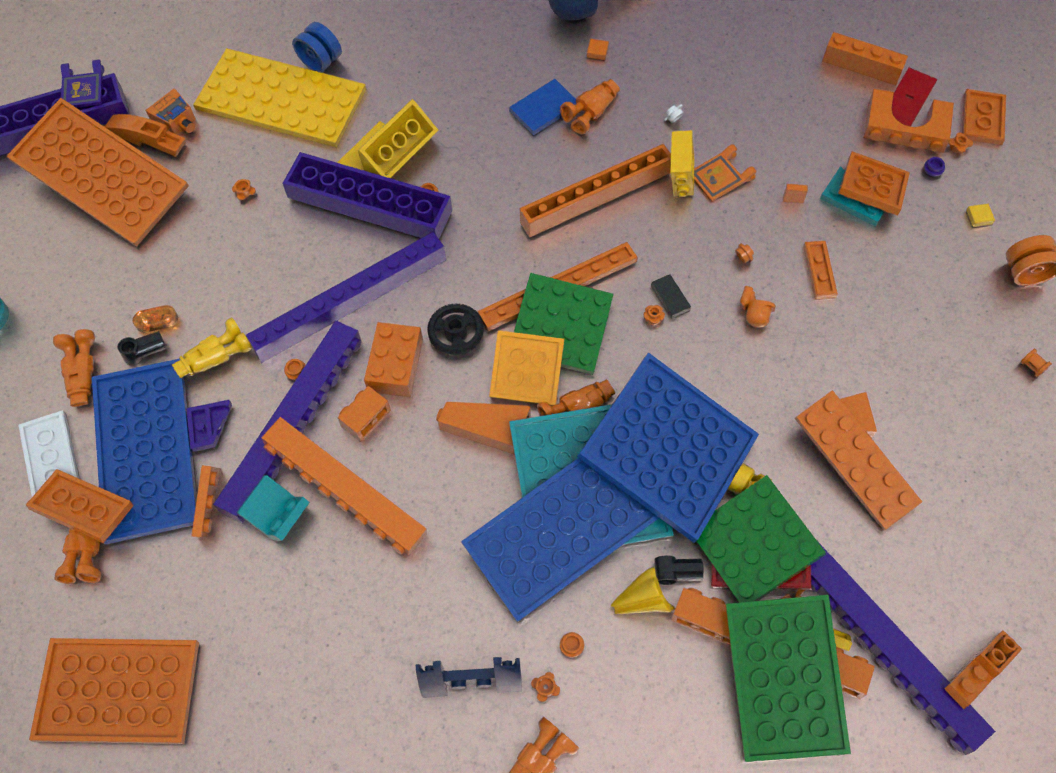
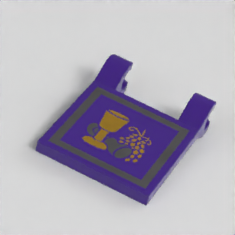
[61,59,105,108]

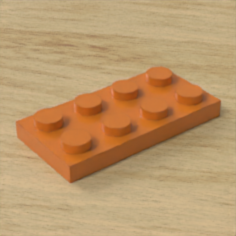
[26,469,133,543]

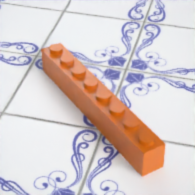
[519,144,671,237]
[261,417,427,556]
[671,588,875,699]

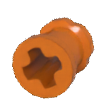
[1020,348,1052,378]

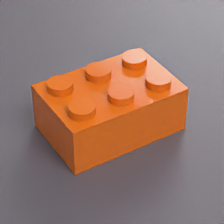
[364,322,423,397]

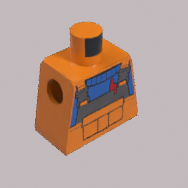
[145,88,196,135]

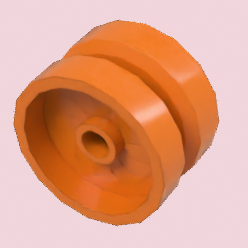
[1005,235,1056,286]

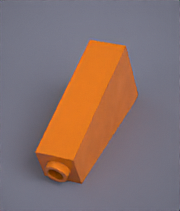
[436,402,531,455]

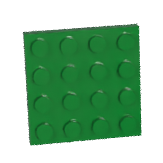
[514,273,614,375]
[697,475,826,603]

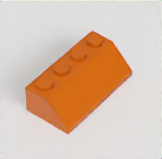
[822,32,908,85]

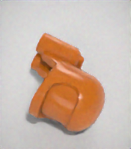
[740,286,776,328]

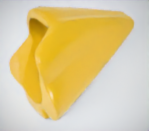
[611,567,675,614]

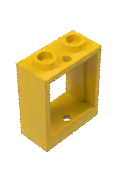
[670,130,695,197]

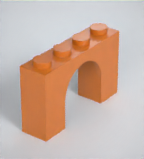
[863,89,954,153]

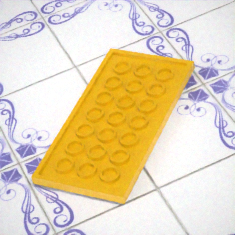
[193,48,366,148]

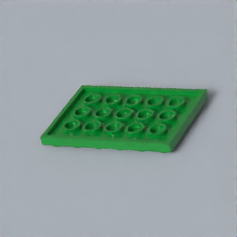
[726,595,851,762]

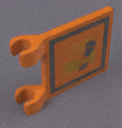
[694,144,757,202]

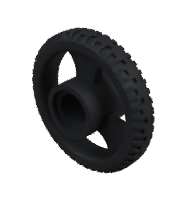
[427,303,484,355]

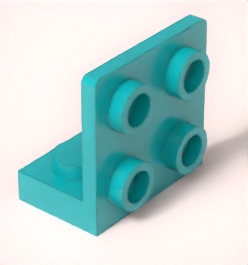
[237,475,310,541]

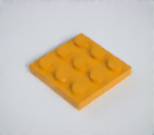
[489,330,565,405]

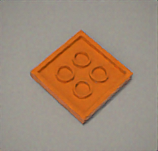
[838,151,910,216]

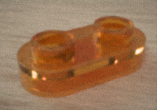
[133,305,178,333]

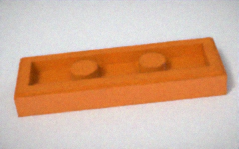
[803,240,838,300]

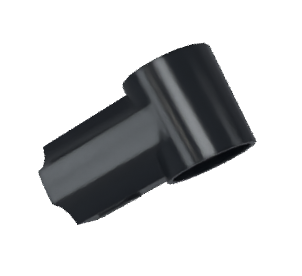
[117,331,166,365]
[654,555,704,585]

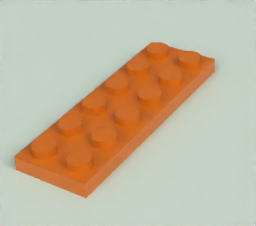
[794,390,922,530]

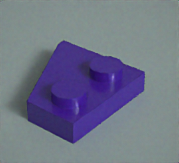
[186,400,232,452]

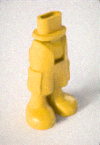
[172,317,252,378]

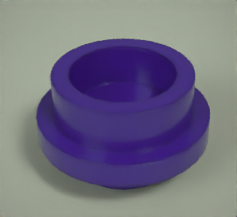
[924,157,945,177]

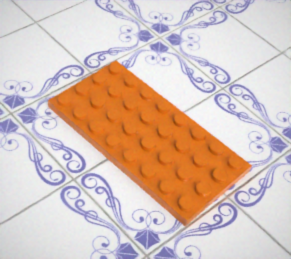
[6,98,189,247]

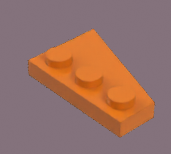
[192,465,221,537]

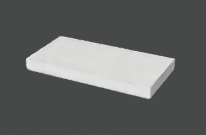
[18,410,79,497]

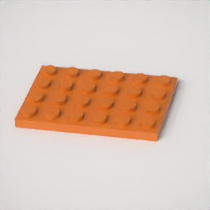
[29,638,199,744]

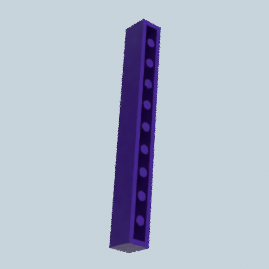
[246,232,446,363]
[213,320,361,524]
[811,542,996,755]

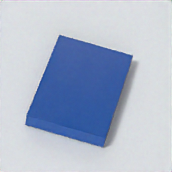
[509,79,576,136]

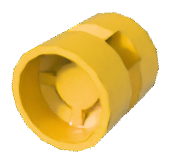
[728,463,772,495]

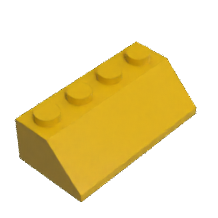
[358,99,438,178]

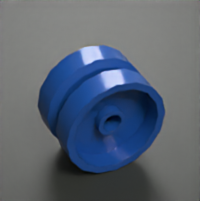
[292,21,342,73]

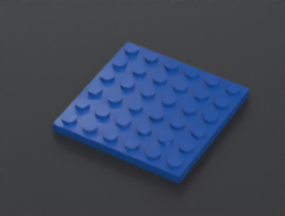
[577,352,759,543]

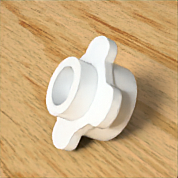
[664,104,684,123]

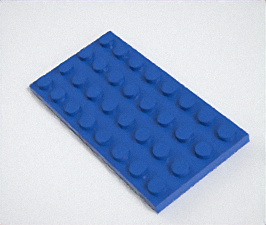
[92,359,197,545]
[461,458,659,622]

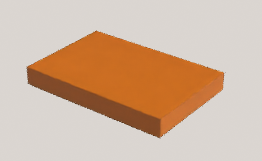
[962,89,1006,145]

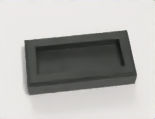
[651,274,691,318]

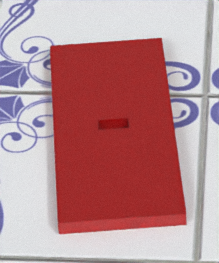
[892,67,938,127]

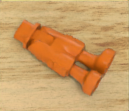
[560,79,620,134]
[53,329,95,407]
[537,379,615,416]
[54,528,101,584]
[509,717,579,773]

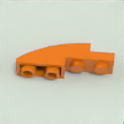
[104,114,186,157]
[944,630,1022,709]

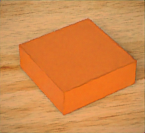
[587,39,609,60]
[783,184,808,203]

